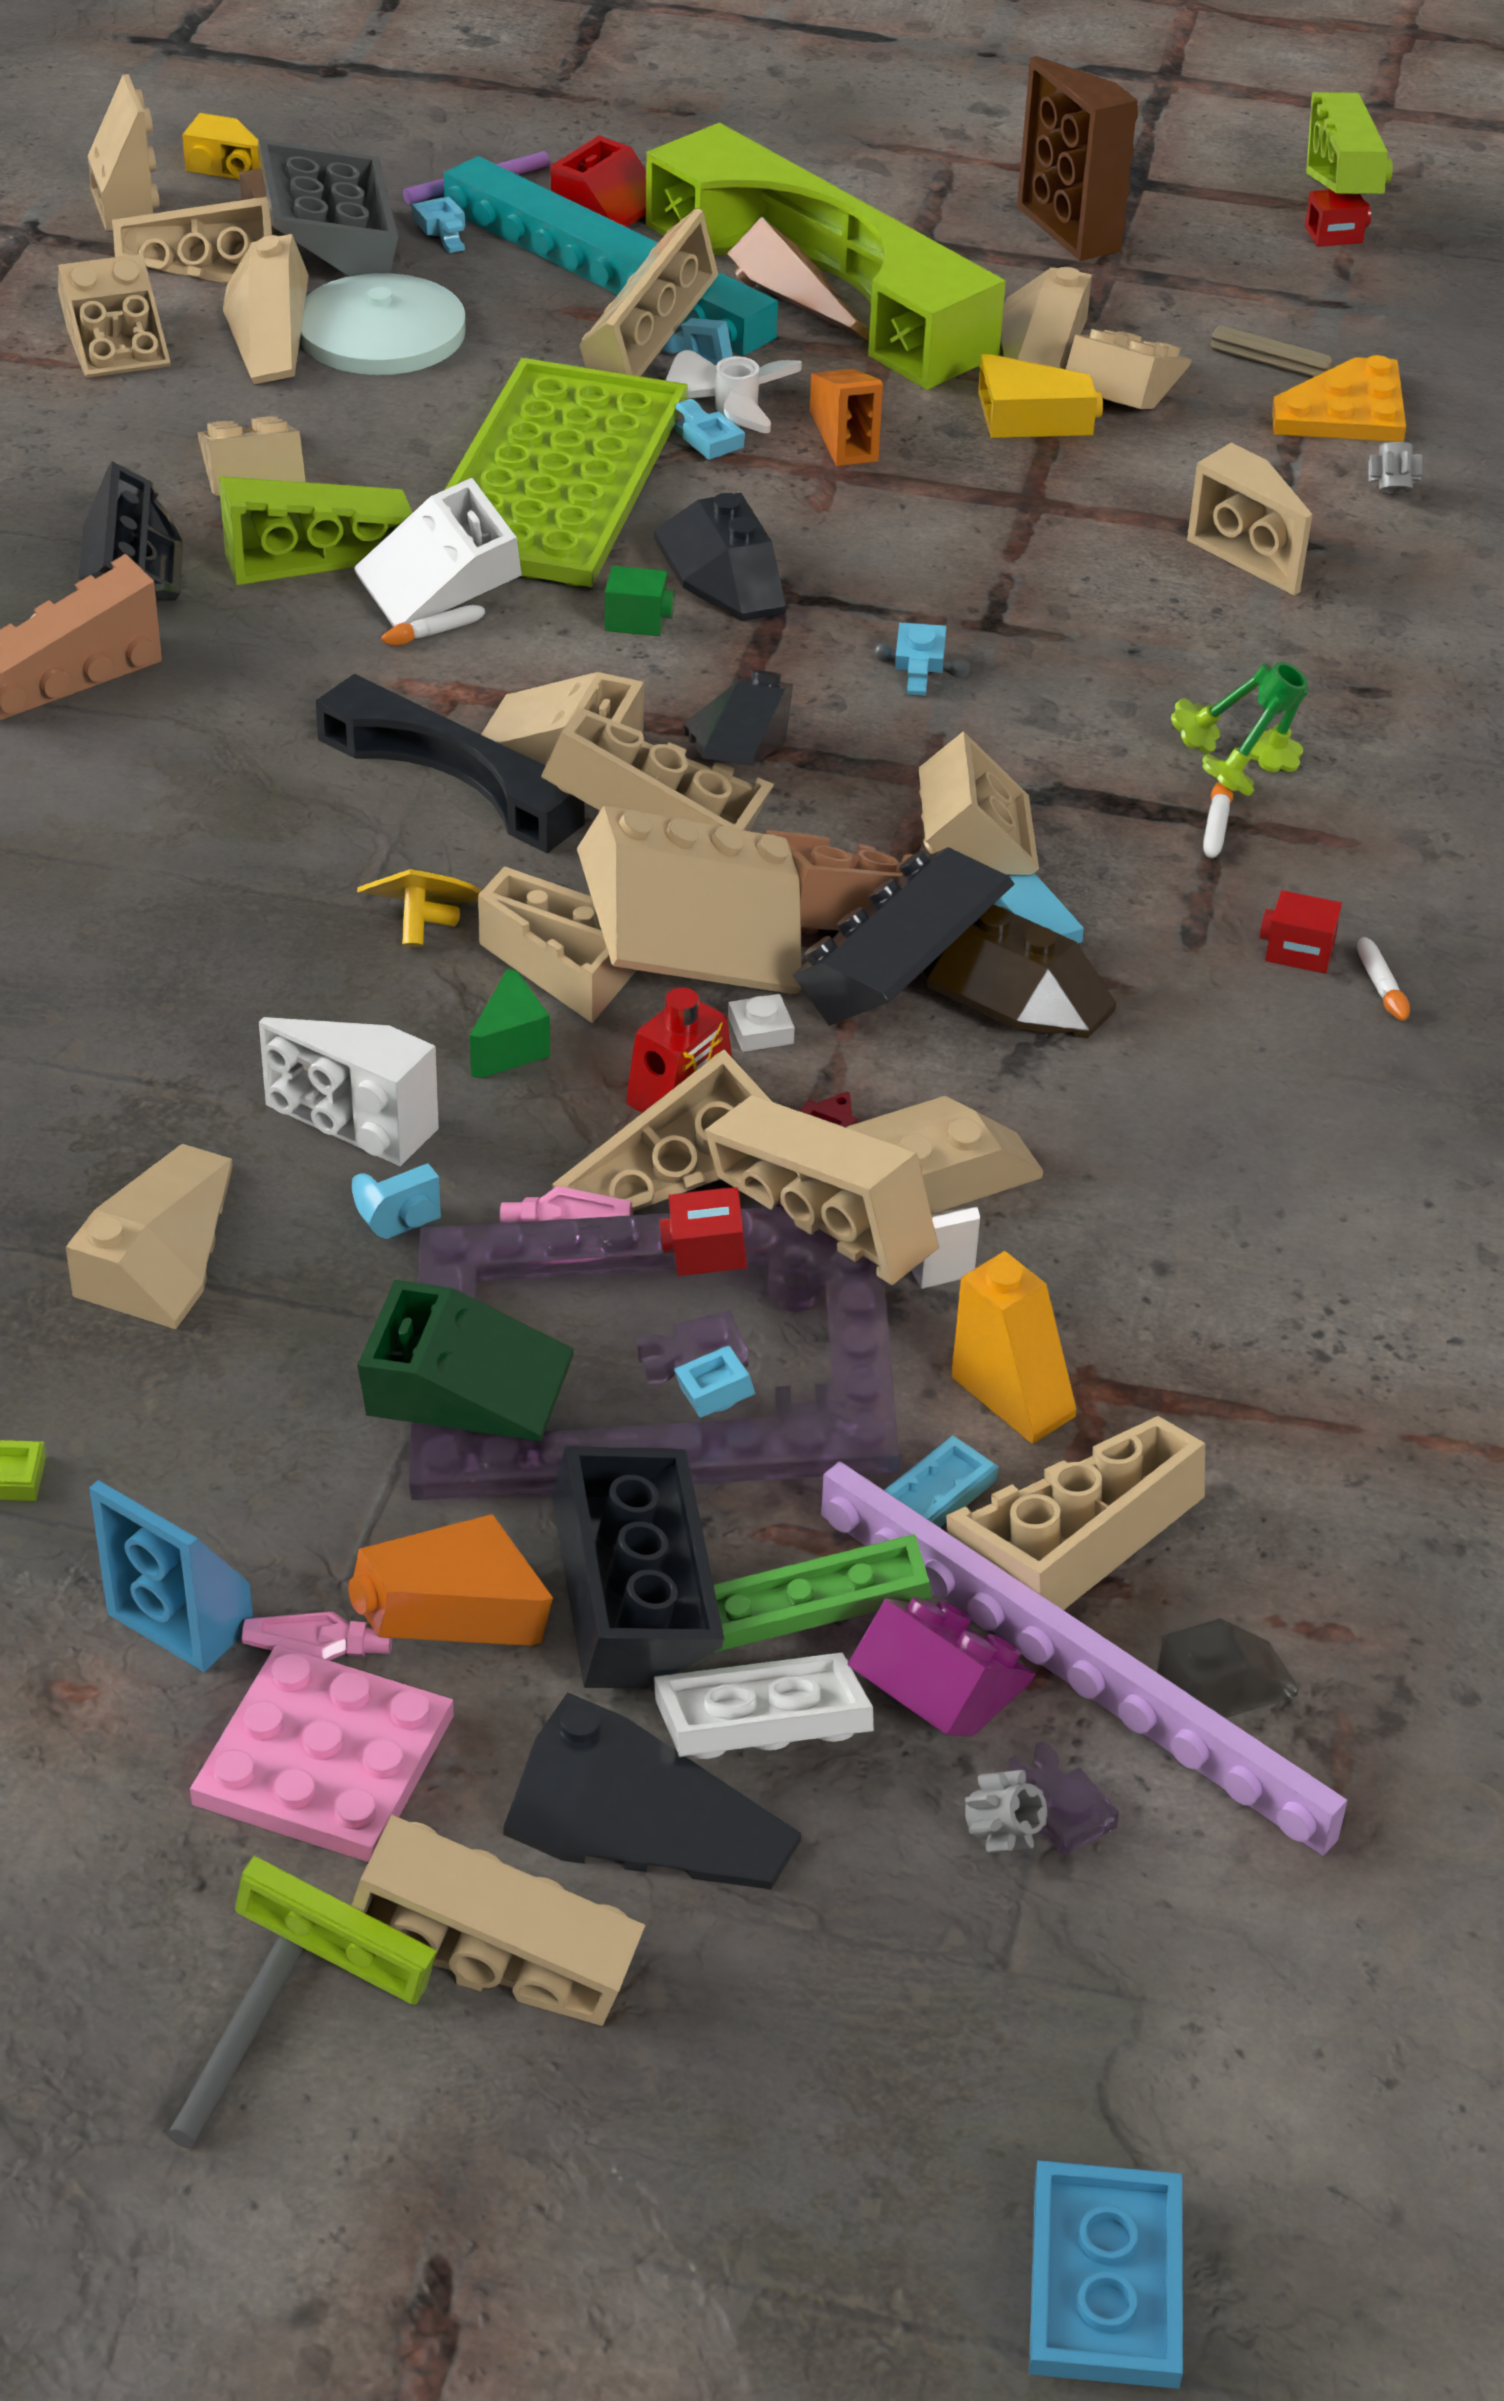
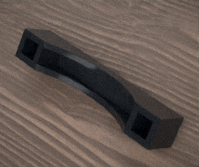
[315,673,585,853]

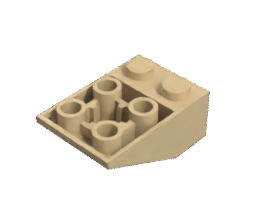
[88,74,160,231]
[58,254,171,378]
[1066,329,1192,409]
[197,416,306,496]
[481,672,644,766]

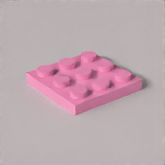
[190,1644,454,1862]

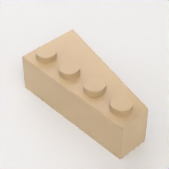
[541,707,774,831]
[351,1814,645,2026]

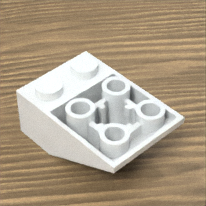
[354,478,522,627]
[259,1017,439,1166]

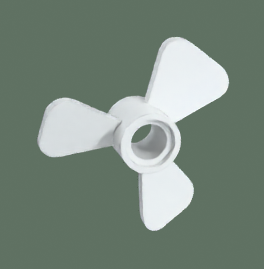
[666,350,802,433]

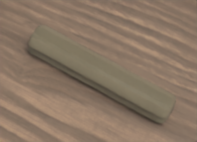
[1211,325,1333,378]

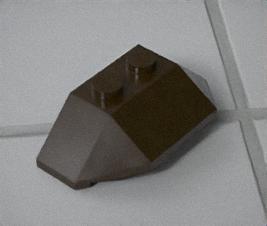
[920,904,1116,1038]

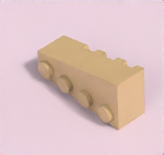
[705,1095,939,1285]
[946,1416,1205,1610]

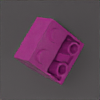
[847,1596,1036,1737]

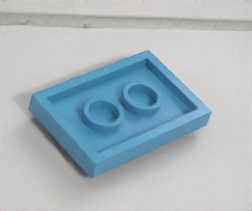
[1029,2160,1183,2389]

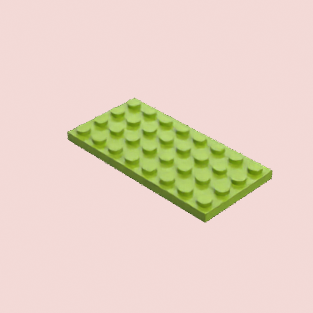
[445,357,688,587]

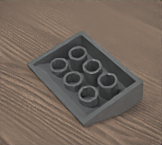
[257,139,398,276]

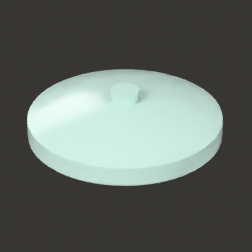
[299,273,466,375]

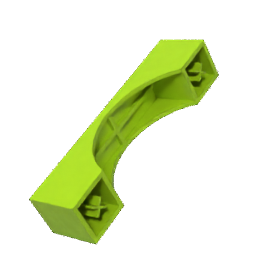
[646,122,1006,390]

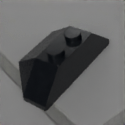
[78,461,183,600]
[654,492,786,621]

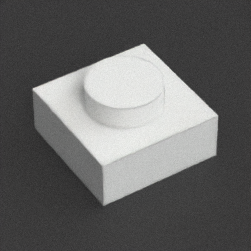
[728,994,795,1052]

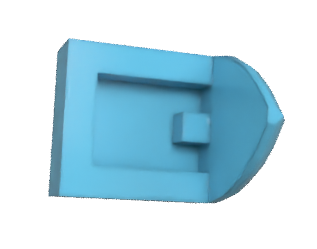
[352,1163,441,1239]

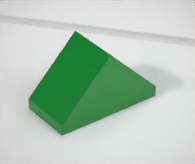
[469,969,550,1078]

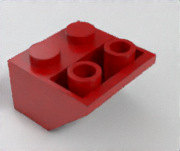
[550,135,646,227]

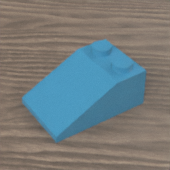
[89,1480,253,1673]

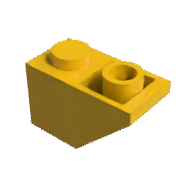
[182,113,261,180]

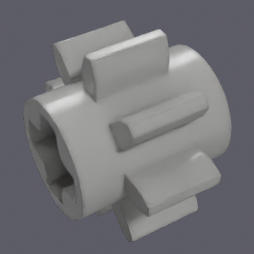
[1369,442,1423,494]
[965,1770,1047,1853]

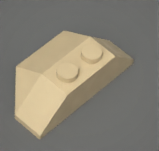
[847,1096,1043,1214]

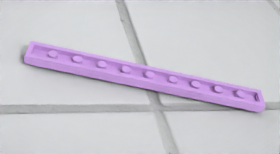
[821,1461,1348,1856]

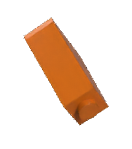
[809,369,883,466]
[348,1514,553,1646]

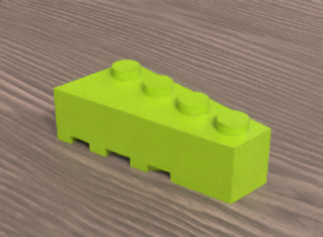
[1306,92,1393,194]
[219,476,413,585]

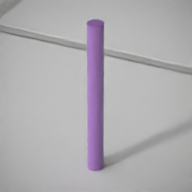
[403,151,550,205]

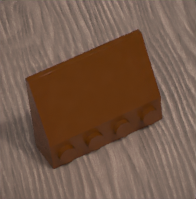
[1017,56,1138,261]

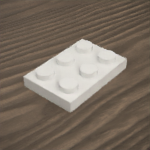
[654,1652,874,1759]

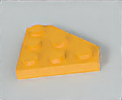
[1272,355,1406,442]

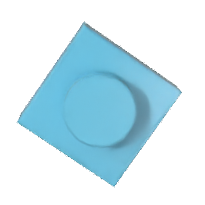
[674,1345,755,1418]

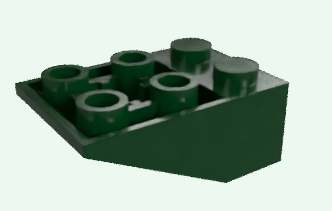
[357,1280,574,1441]

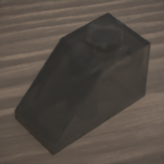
[1157,1618,1299,1719]

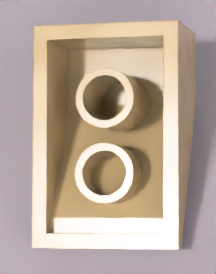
[1187,443,1312,596]

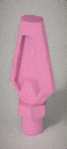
[500,1186,633,1241]
[242,1611,393,1661]

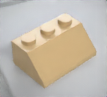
[919,731,1039,875]

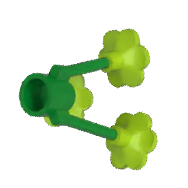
[1171,662,1309,796]

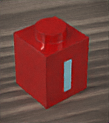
[1305,189,1371,247]
[1259,890,1343,974]
[659,1187,747,1276]

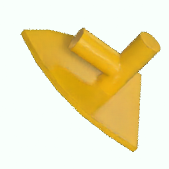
[357,869,482,947]

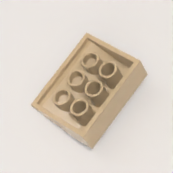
[577,805,802,995]

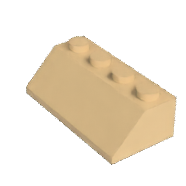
[579,209,718,376]

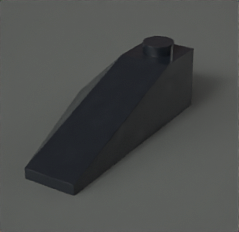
[682,670,793,766]
[503,1692,801,1890]

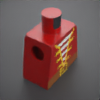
[626,988,732,1113]

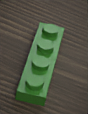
[714,1534,932,1653]

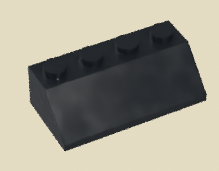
[793,847,1015,1026]
[552,1446,725,1689]

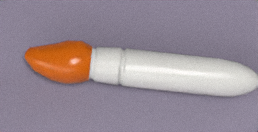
[381,605,485,646]
[1203,781,1233,858]
[1357,937,1410,1021]

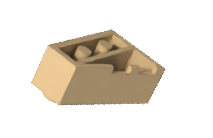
[478,866,637,1023]

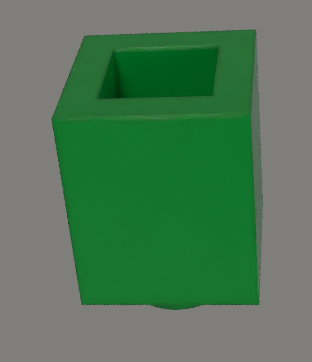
[605,566,675,636]

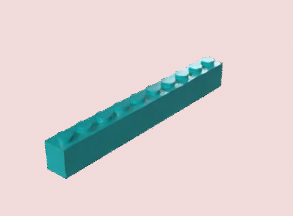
[444,156,778,356]

